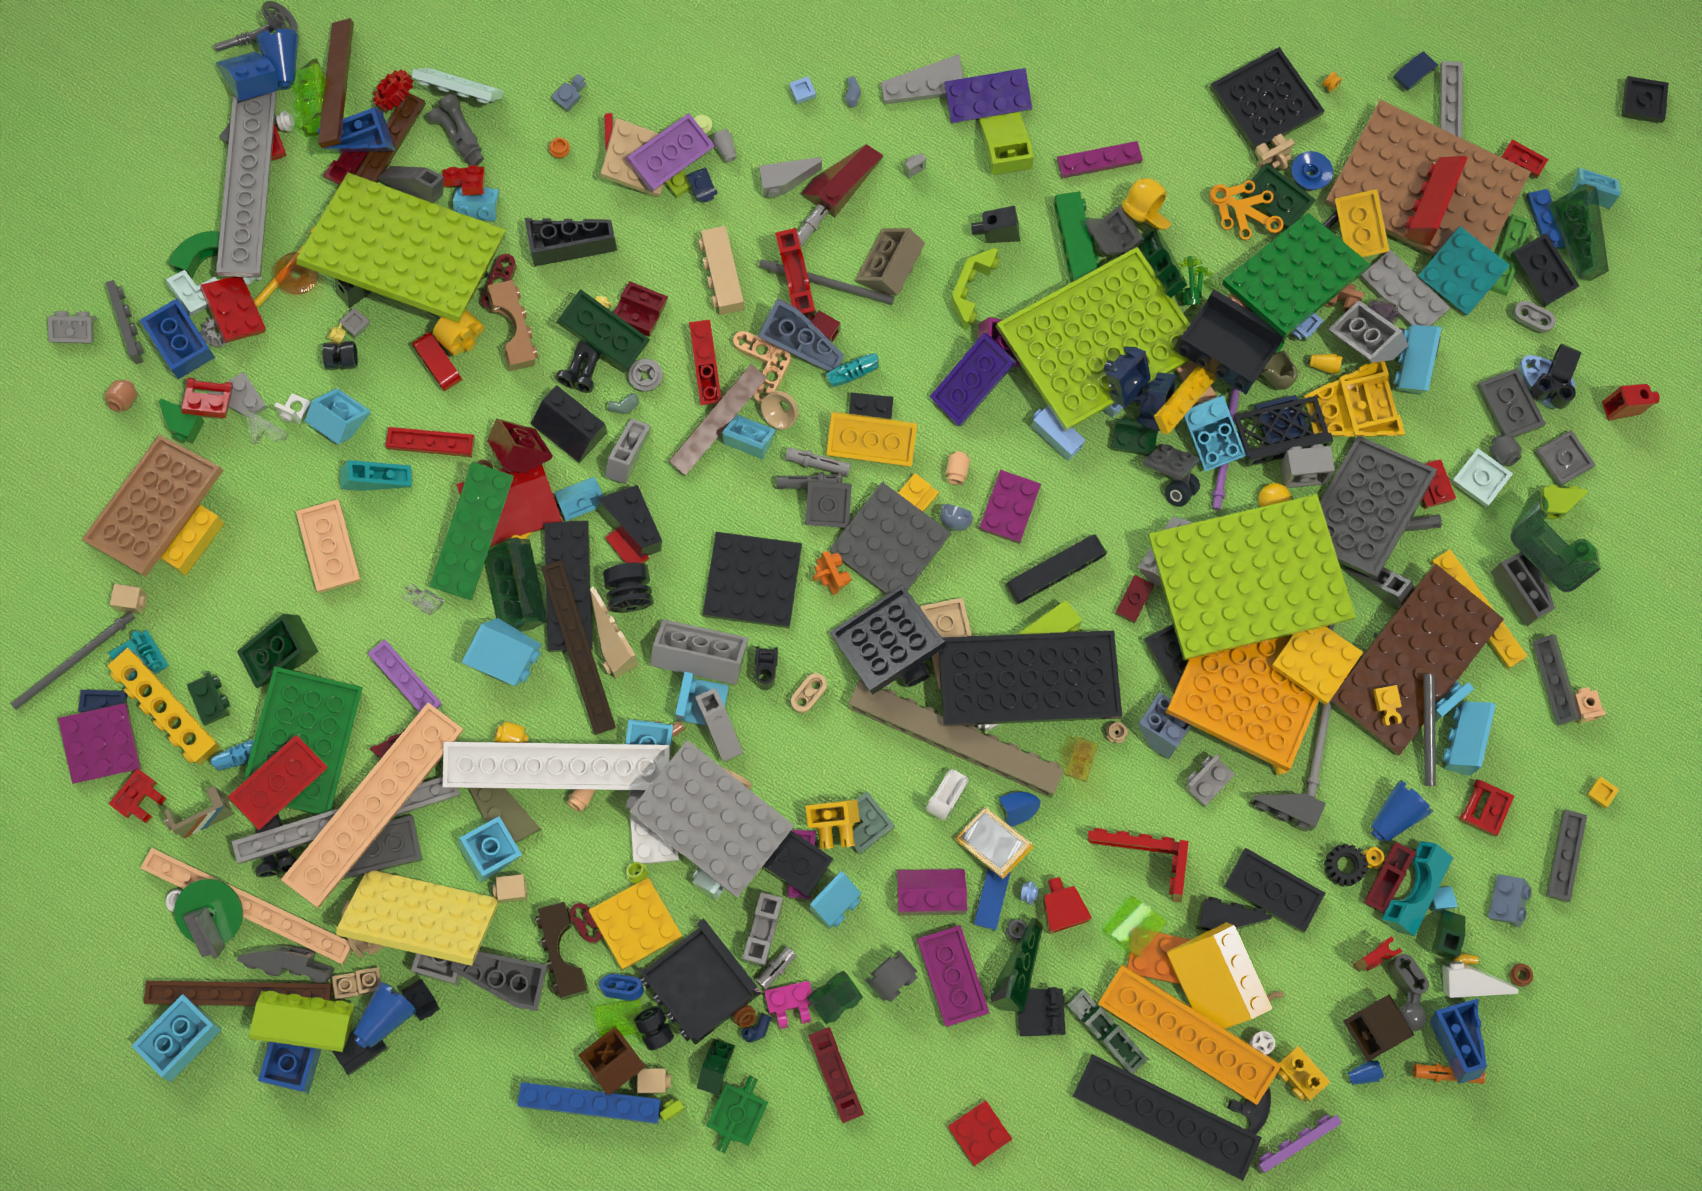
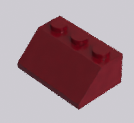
[487,418,553,473]

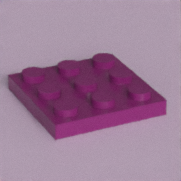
[58,703,142,784]

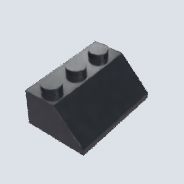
[530,385,608,464]

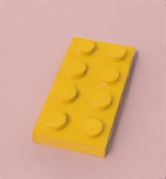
[826,411,918,467]

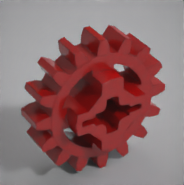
[372,69,414,111]

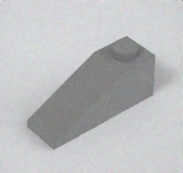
[759,157,822,198]
[606,419,651,484]

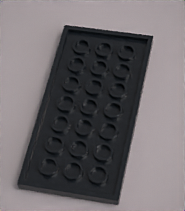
[938,630,1122,726]

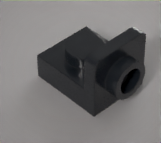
[402,979,440,1021]

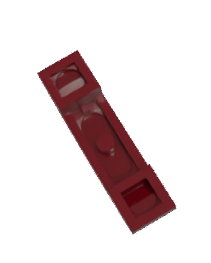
[323,152,369,186]
[808,1027,864,1123]

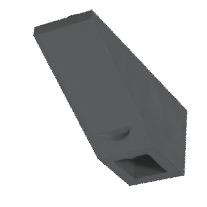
[378,166,444,203]
[1249,794,1326,832]

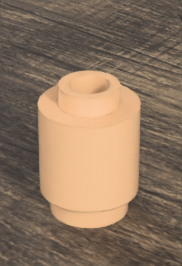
[945,451,970,485]

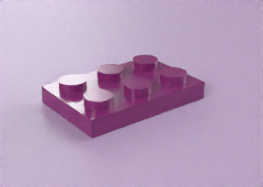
[979,470,1041,544]

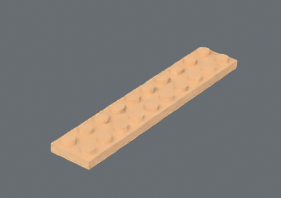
[281,703,464,908]

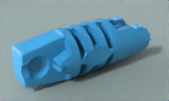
[211,740,254,771]

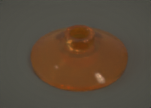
[275,252,318,295]

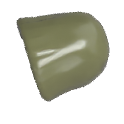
[1261,351,1298,390]

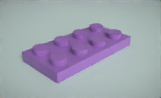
[625,113,715,193]

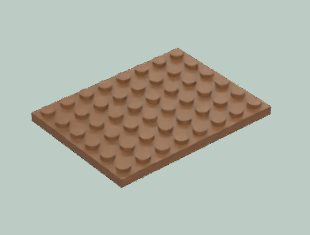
[1325,99,1531,256]

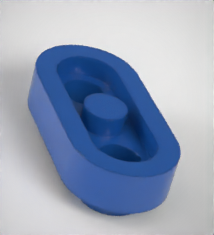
[599,974,644,1001]

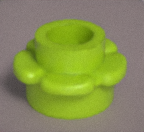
[626,862,648,884]

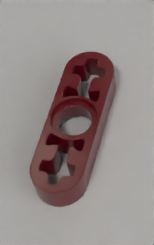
[481,254,517,313]

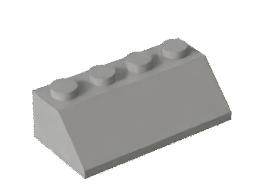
[650,619,748,685]

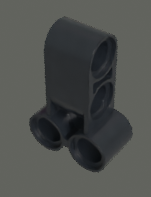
[1530,343,1582,409]

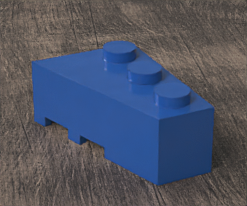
[317,107,395,153]
[1430,998,1487,1084]

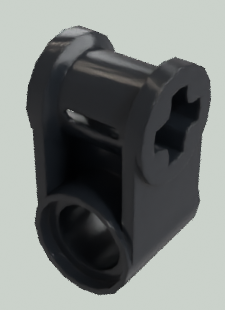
[755,646,778,690]

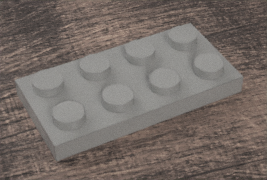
[1359,249,1450,327]

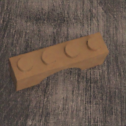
[486,280,538,371]

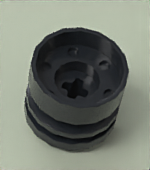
[603,563,654,613]

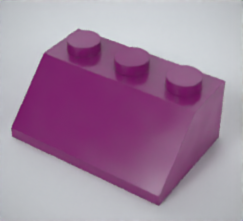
[897,869,967,916]

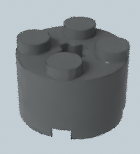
[865,950,918,1002]

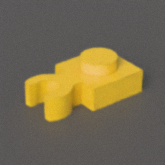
[1373,685,1402,726]

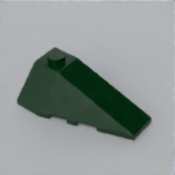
[991,918,1043,1013]

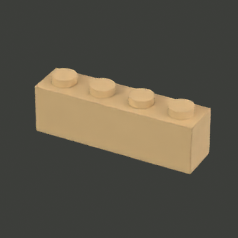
[698,226,744,315]

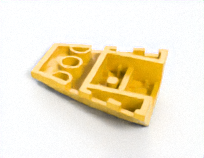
[1304,361,1405,436]

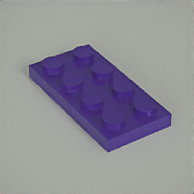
[944,68,1032,124]
[930,333,1016,426]

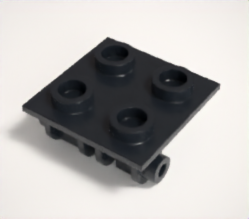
[1018,987,1066,1037]

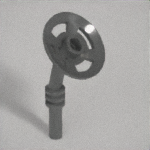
[214,1,298,52]

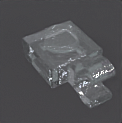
[402,583,444,615]

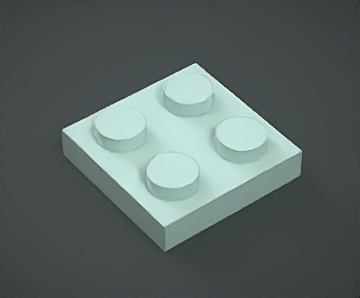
[1451,448,1513,508]

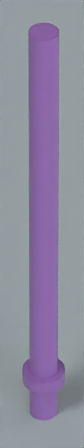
[1212,386,1240,510]

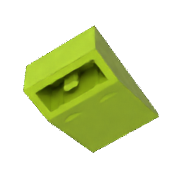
[979,112,1034,175]

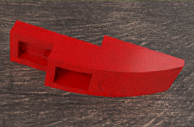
[689,319,721,406]

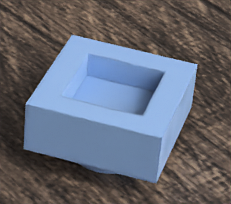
[789,77,816,104]

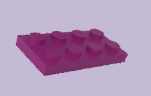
[917,925,989,1028]

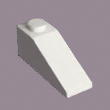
[1442,961,1518,998]

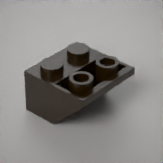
[1343,994,1414,1062]

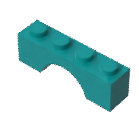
[1382,841,1454,936]

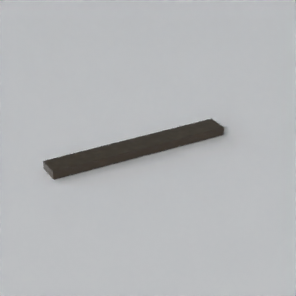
[541,560,616,735]

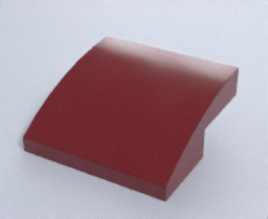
[613,281,668,337]

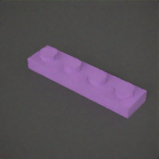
[368,639,442,712]
[1255,1114,1342,1174]

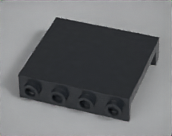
[1173,289,1284,394]
[638,918,761,1045]

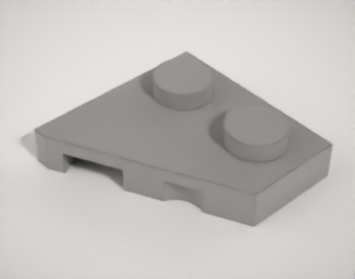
[208,372,267,419]

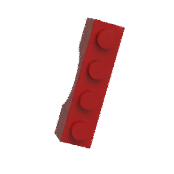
[775,228,817,317]

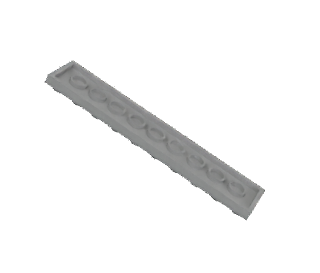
[216,91,277,277]

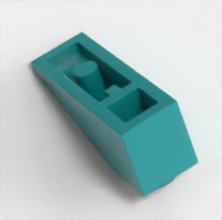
[340,460,412,491]

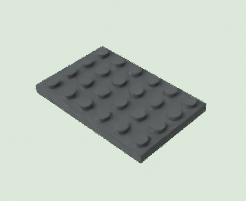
[1320,436,1437,580]

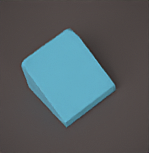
[1431,886,1458,911]

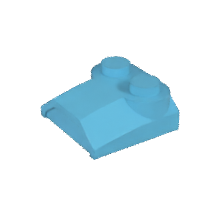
[625,719,673,751]

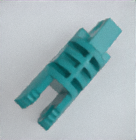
[826,353,879,387]

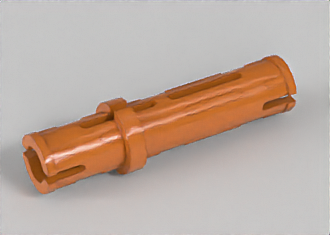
[1413,1063,1485,1084]

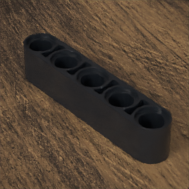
[1005,534,1107,604]

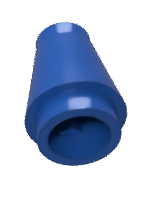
[1347,1060,1384,1085]

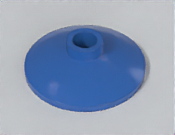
[1291,151,1333,190]

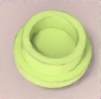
[694,115,712,134]

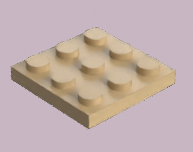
[599,118,663,197]

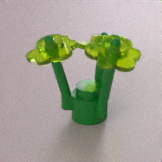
[1178,256,1212,306]

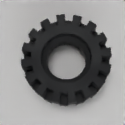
[1324,844,1368,887]

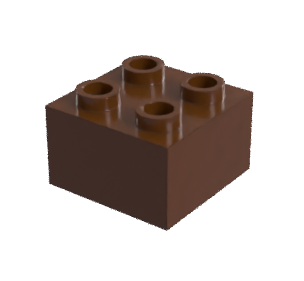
[579,1026,646,1096]

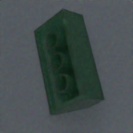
[485,538,547,632]

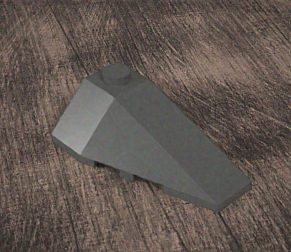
[451,951,548,1011]

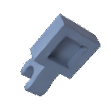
[551,74,586,112]

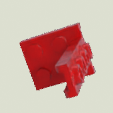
[1088,828,1189,903]

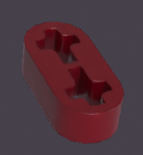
[570,903,602,944]

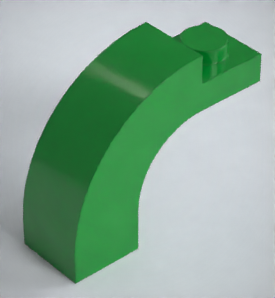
[168,231,220,278]

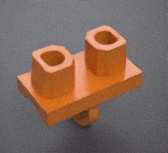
[812,551,851,595]

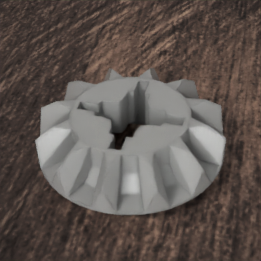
[201,316,229,347]
[628,359,663,392]

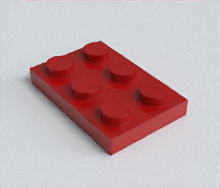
[200,276,266,343]

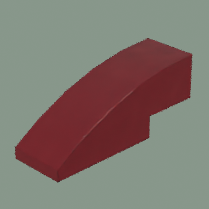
[1364,840,1416,913]

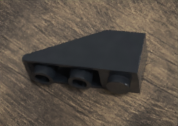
[1196,897,1272,931]

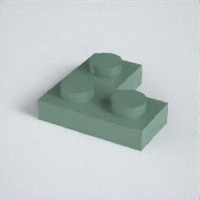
[853,791,895,855]

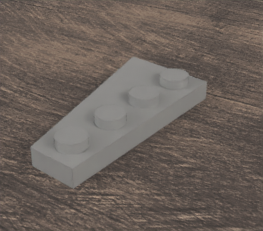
[881,54,963,104]

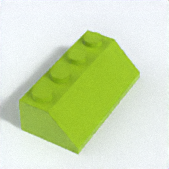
[249,991,354,1052]

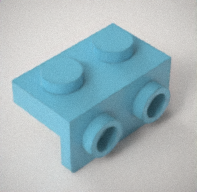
[453,187,499,221]

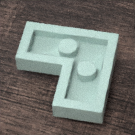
[166,270,217,316]

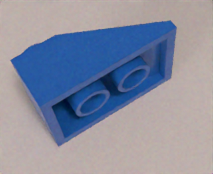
[216,52,278,101]

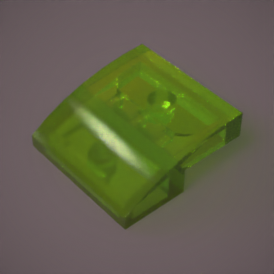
[1102,896,1167,957]

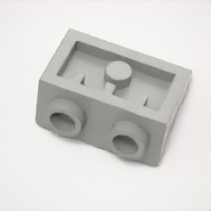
[48,311,97,343]
[1185,754,1235,807]

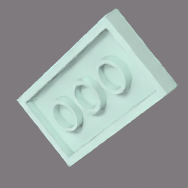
[412,67,504,103]

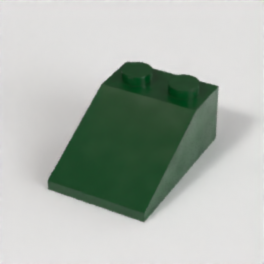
[237,614,319,688]

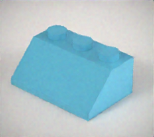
[1393,325,1442,395]
[1442,702,1496,776]
[132,994,222,1082]

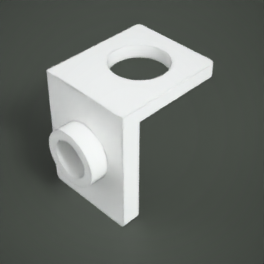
[274,393,311,424]

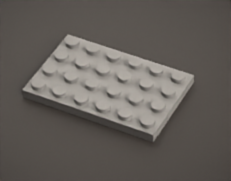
[629,740,794,898]

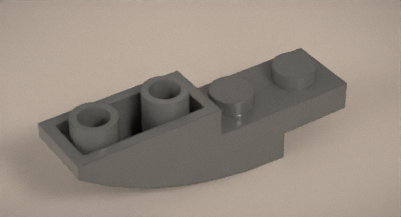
[237,946,335,983]

